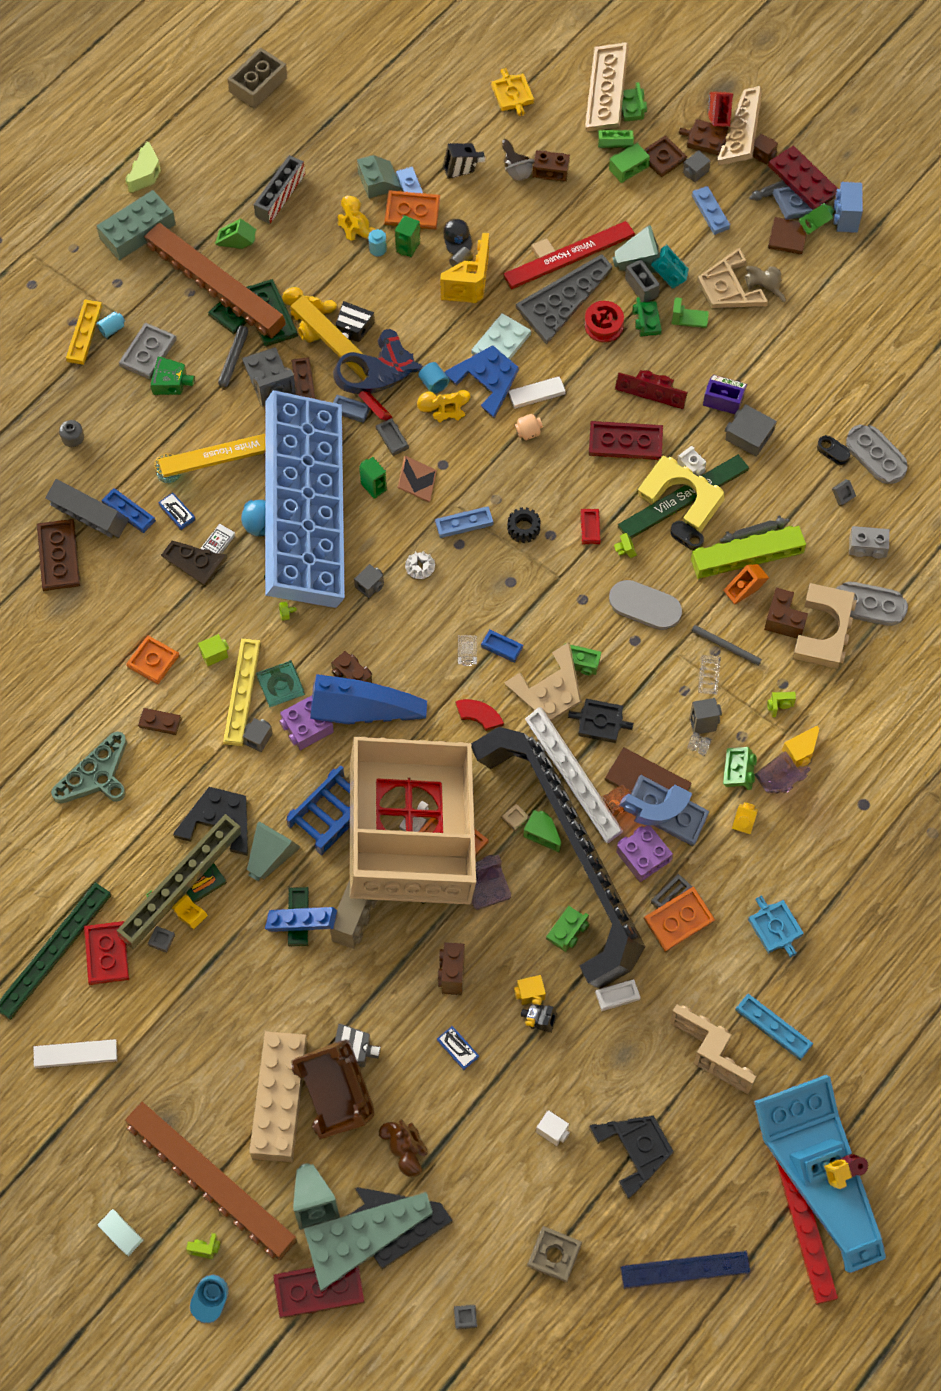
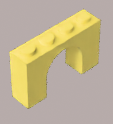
[638,455,725,533]

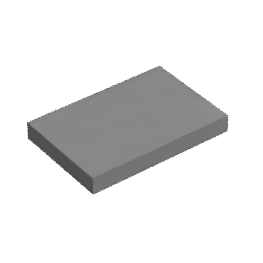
[119,323,177,380]

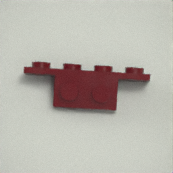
[615,370,688,409]

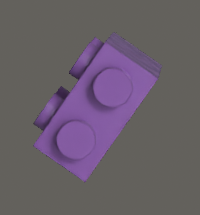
[279,696,334,750]
[616,825,673,882]

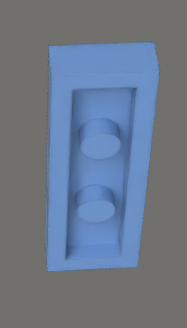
[692,186,730,235]
[435,506,493,538]

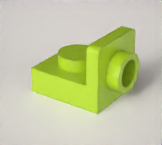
[767,692,796,717]
[186,1233,220,1259]

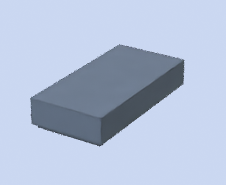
[333,394,370,423]

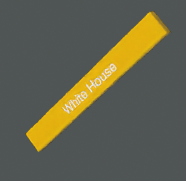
[158,433,266,478]

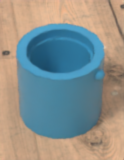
[419,362,450,394]

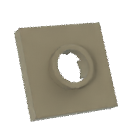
[527,1226,582,1283]

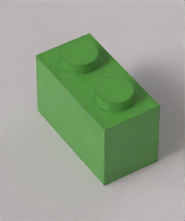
[609,143,650,183]

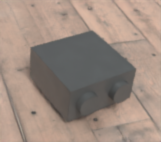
[725,404,777,457]

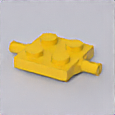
[491,68,534,116]

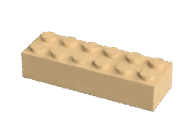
[249,1031,307,1163]

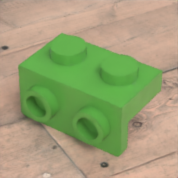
[559,643,602,676]

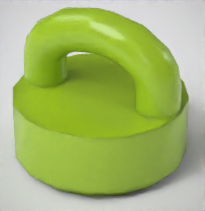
[279,601,297,621]

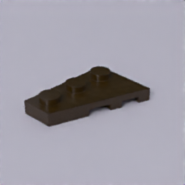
[161,541,228,587]

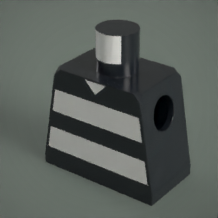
[443,143,485,179]
[336,301,375,342]

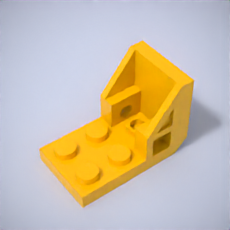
[440,233,489,303]

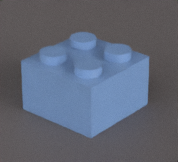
[833,182,863,233]

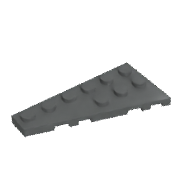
[516,254,612,345]

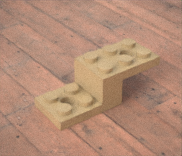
[670,1005,756,1094]

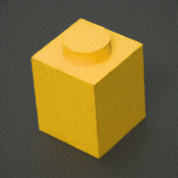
[514,975,546,1005]

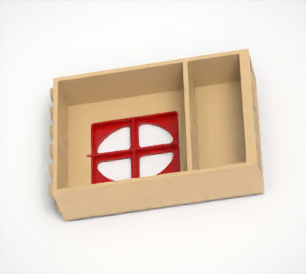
[350,737,476,904]

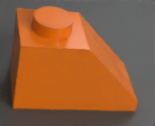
[723,564,769,604]

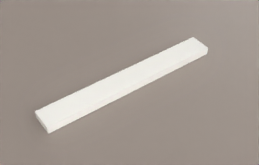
[525,707,624,843]

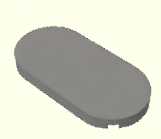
[846,424,907,484]
[609,580,682,630]
[836,582,908,626]

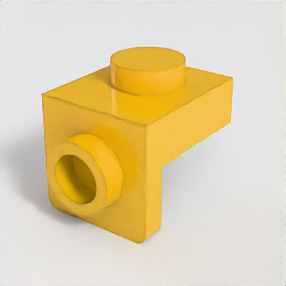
[732,802,758,834]
[172,895,208,930]

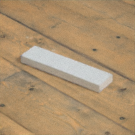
[34,1039,117,1068]

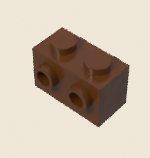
[533,150,570,182]
[331,651,372,683]

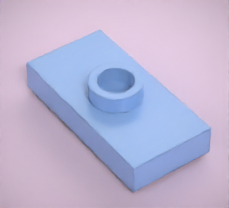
[396,167,423,193]

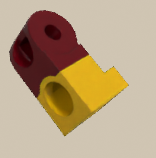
[824,1154,868,1189]

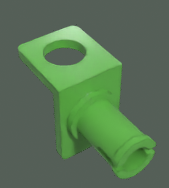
[799,203,833,234]

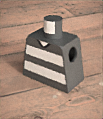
[335,1024,381,1067]

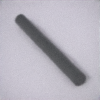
[692,625,762,666]

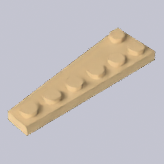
[718,86,762,165]

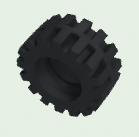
[507,507,541,543]

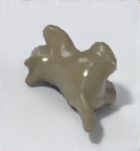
[744,266,786,302]

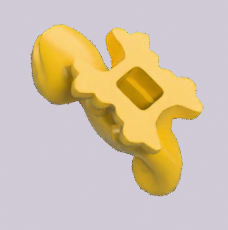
[337,196,376,241]
[282,287,337,320]
[417,390,471,423]

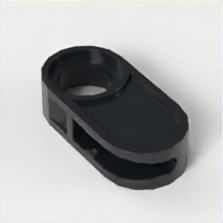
[817,435,850,465]
[670,521,704,551]

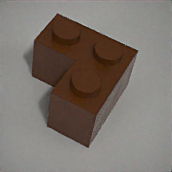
[764,587,808,639]

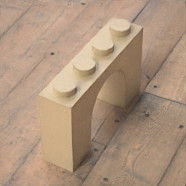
[793,583,857,669]

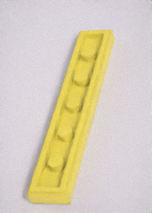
[223,639,261,746]

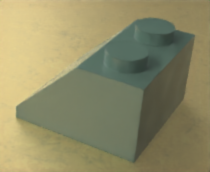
[357,155,401,199]

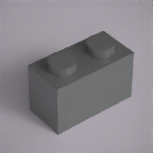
[625,260,660,303]
[689,698,722,735]

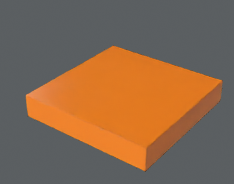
[126,635,180,684]

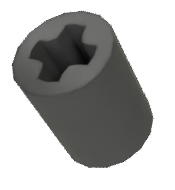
[449,247,474,267]

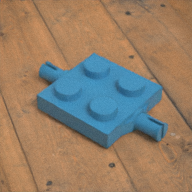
[748,895,804,957]

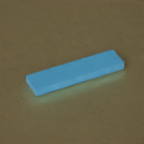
[735,994,813,1061]

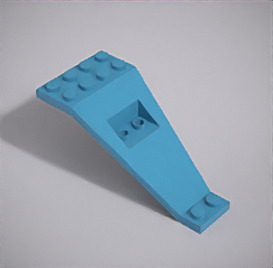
[754,1075,886,1273]

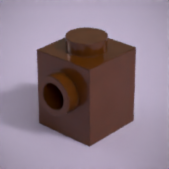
[752,134,778,165]

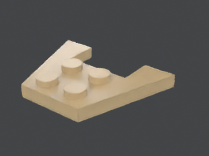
[698,248,768,308]
[504,643,582,721]

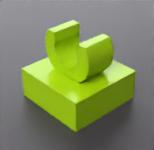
[614,533,637,558]

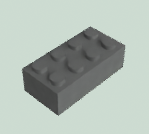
[45,479,129,538]

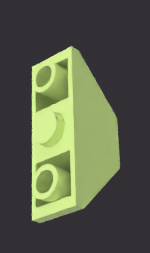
[126,142,161,192]

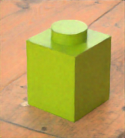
[198,634,229,667]

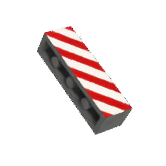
[254,155,305,224]

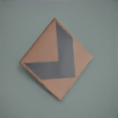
[397,456,437,502]

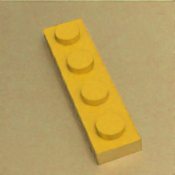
[66,300,103,365]

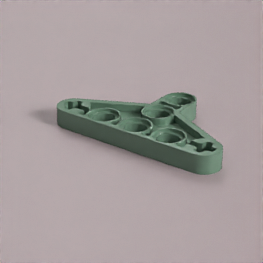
[51,732,127,804]

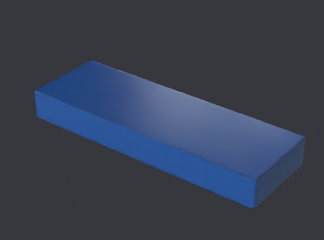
[102,488,156,533]

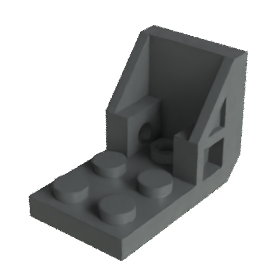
[242,347,296,406]

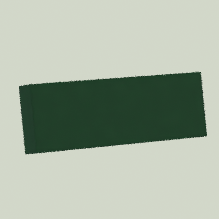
[288,887,309,946]

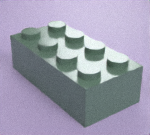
[96,190,176,260]

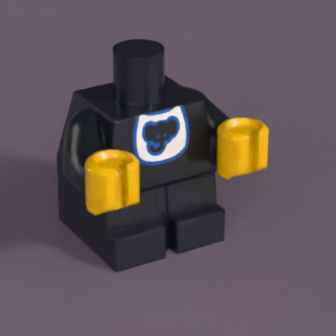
[521,996,557,1033]

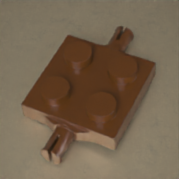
[679,119,729,156]

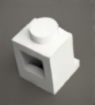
[677,446,706,476]

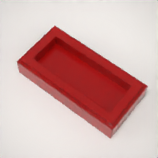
[358,391,393,421]
[580,509,601,544]

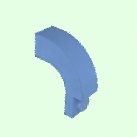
[620,785,692,826]

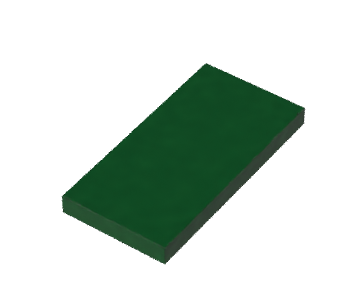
[247,279,298,347]

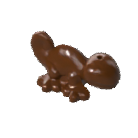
[379,1120,428,1177]

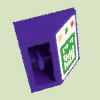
[703,375,747,414]

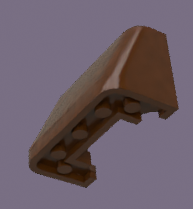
[291,1039,375,1140]

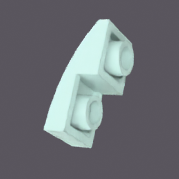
[98,1209,143,1256]

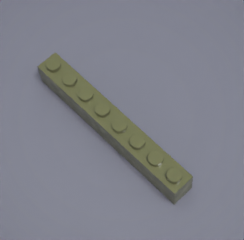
[117,814,241,950]

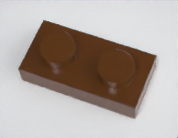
[138,708,181,735]

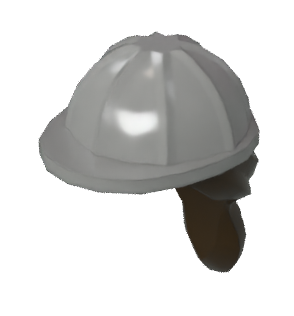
[502,139,535,181]

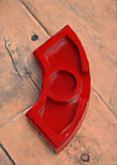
[455,699,504,731]

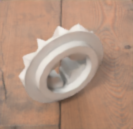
[405,551,435,579]

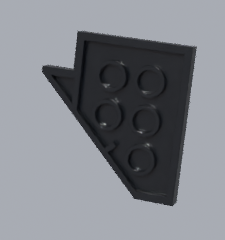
[347,1187,453,1270]

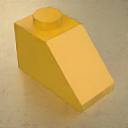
[782,725,820,769]

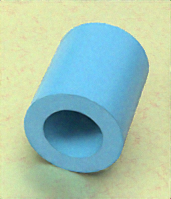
[368,229,387,256]
[96,312,125,338]

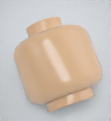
[515,414,543,440]

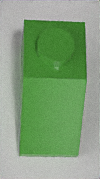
[215,218,256,249]
[523,810,561,853]

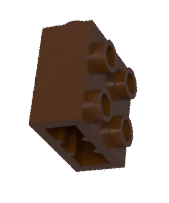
[438,942,465,995]

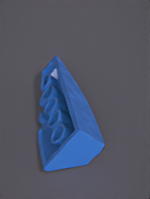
[310,674,427,724]

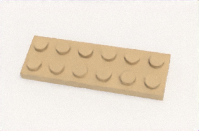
[585,43,629,131]

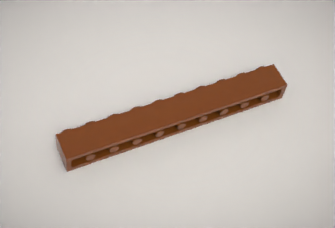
[145,223,286,339]
[125,1102,297,1260]

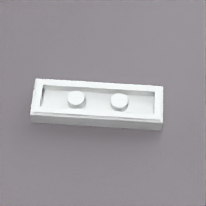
[508,376,565,409]

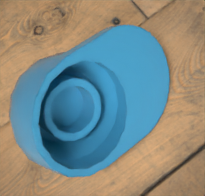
[190,1275,229,1323]

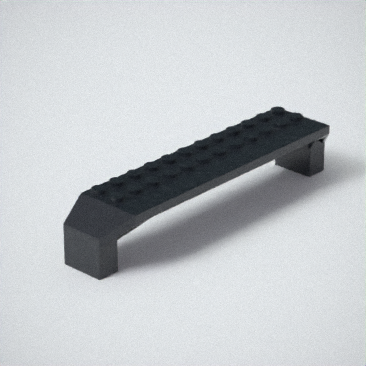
[471,727,645,989]

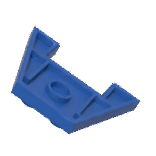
[444,345,519,419]

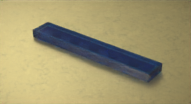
[620,1251,751,1289]

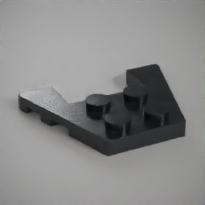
[173,787,248,856]
[589,1115,674,1200]

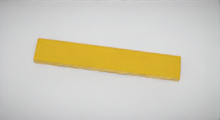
[290,295,367,381]

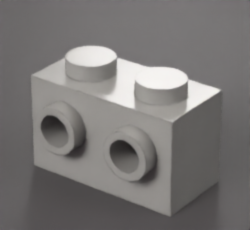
[849,526,890,559]

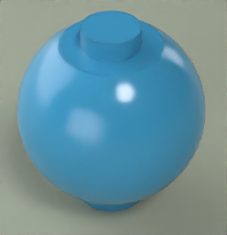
[241,500,265,537]

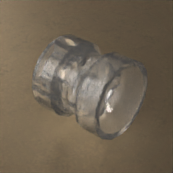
[687,732,712,756]

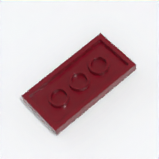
[768,145,838,210]
[588,421,663,460]
[273,1266,365,1319]

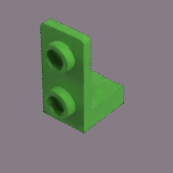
[672,297,709,328]

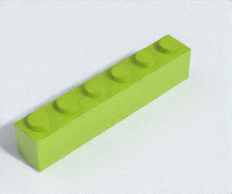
[691,526,806,579]

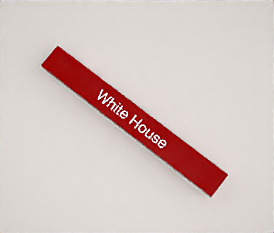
[503,220,635,290]

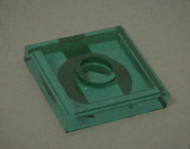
[256,660,305,708]

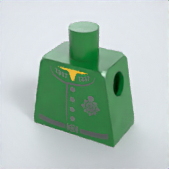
[150,356,195,395]

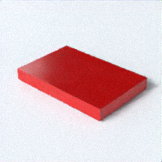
[84,921,129,985]

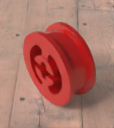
[584,300,624,342]

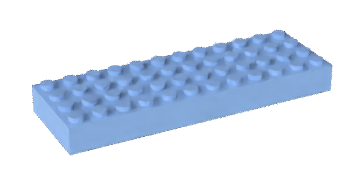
[265,390,345,608]

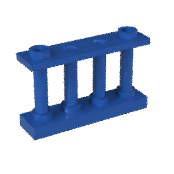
[286,765,350,856]

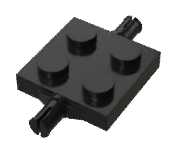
[568,699,634,743]

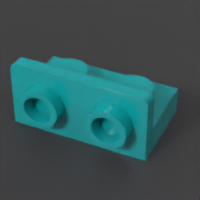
[651,245,689,289]

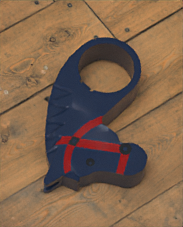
[333,329,423,394]

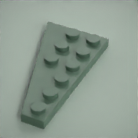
[304,1192,433,1292]

